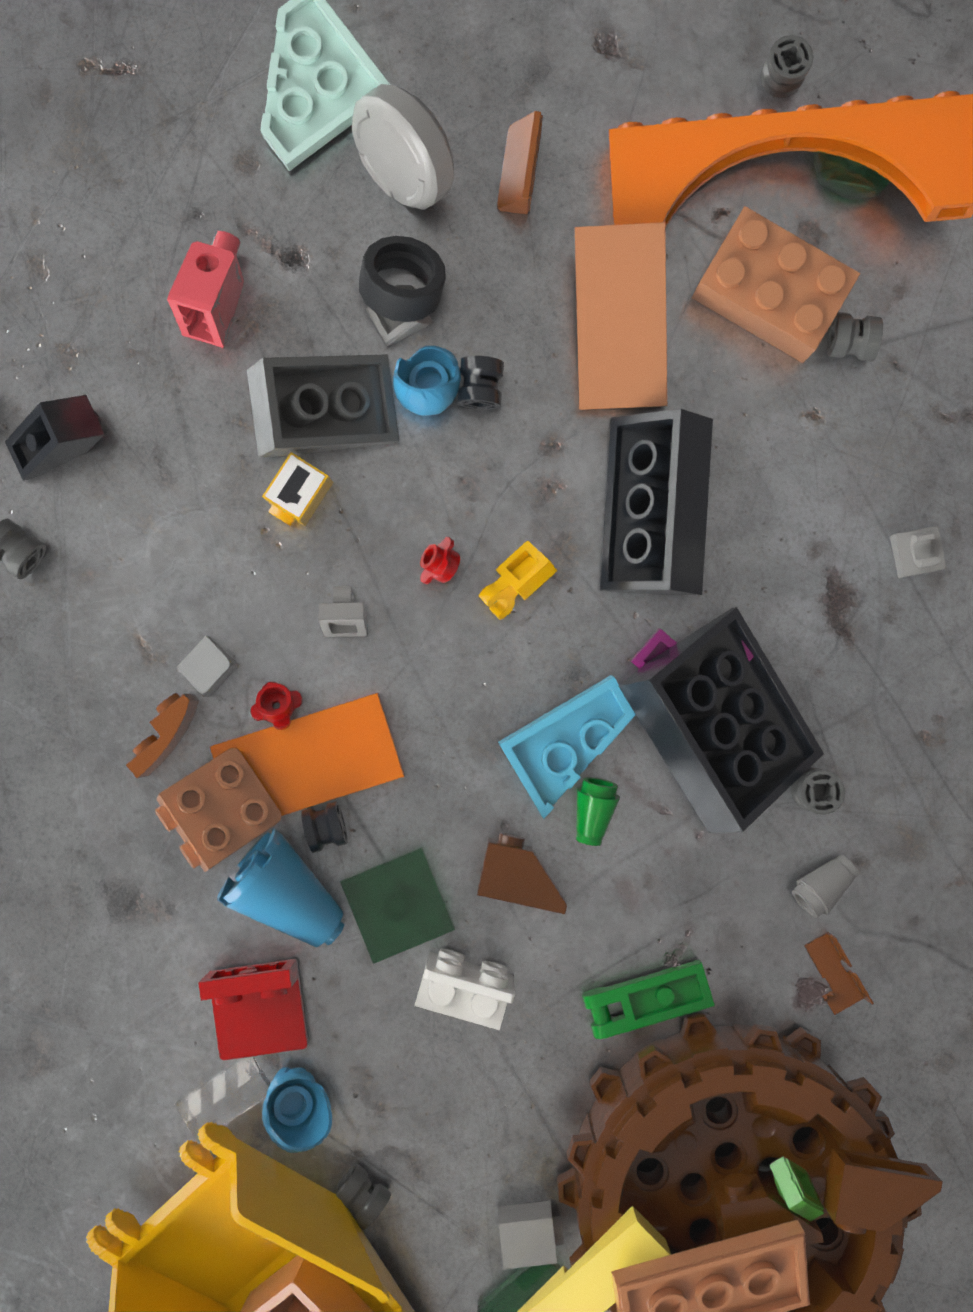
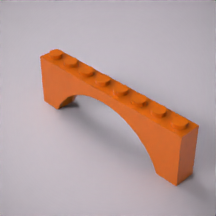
[609,91,973,229]

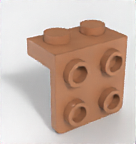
[155,748,281,872]

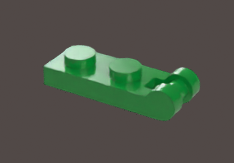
[582,959,715,1039]

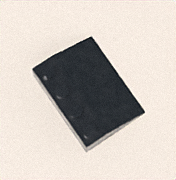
[618,607,824,833]

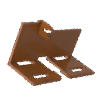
[804,932,874,1015]

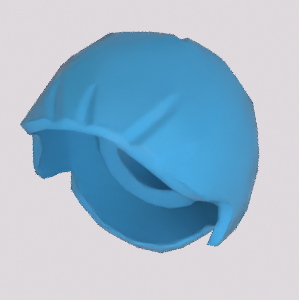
[393,346,461,416]
[262,1067,332,1153]

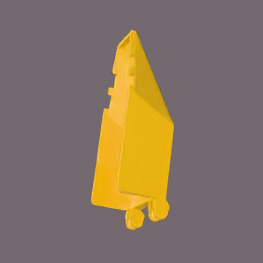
[86,1121,415,1312]

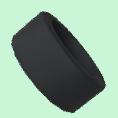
[359,235,446,322]

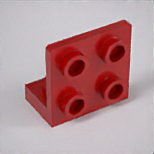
[198,959,308,1060]

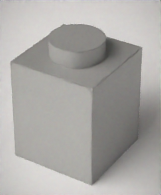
[498,1200,564,1270]

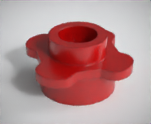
[420,537,460,584]
[250,682,302,730]

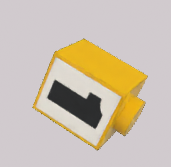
[262,452,333,526]

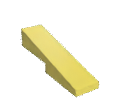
[517,1206,671,1312]

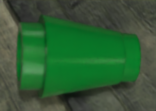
[576,777,620,846]

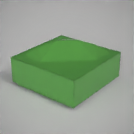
[770,1157,824,1221]

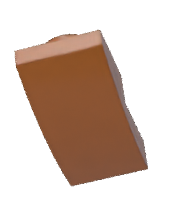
[126,693,199,778]

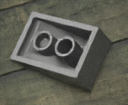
[247,354,399,458]

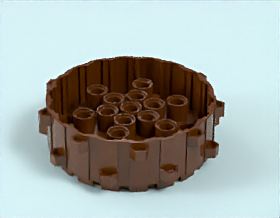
[557,1012,922,1312]

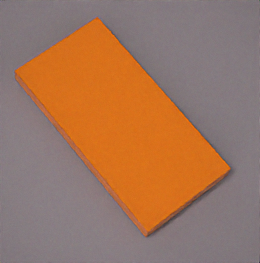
[210,693,405,816]

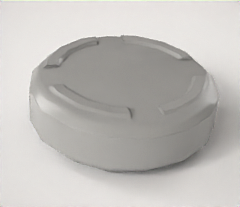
[352,84,454,210]

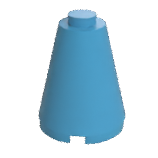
[217,829,345,947]

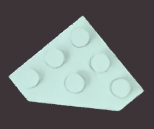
[260,0,390,171]

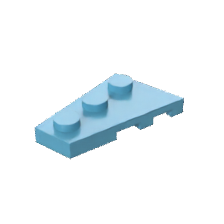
[498,675,636,819]

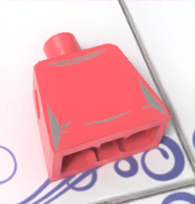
[167,231,244,348]

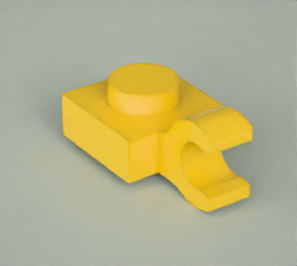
[479,540,557,620]

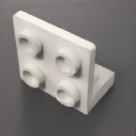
[414,949,515,1030]

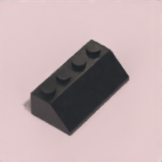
[600,409,713,595]

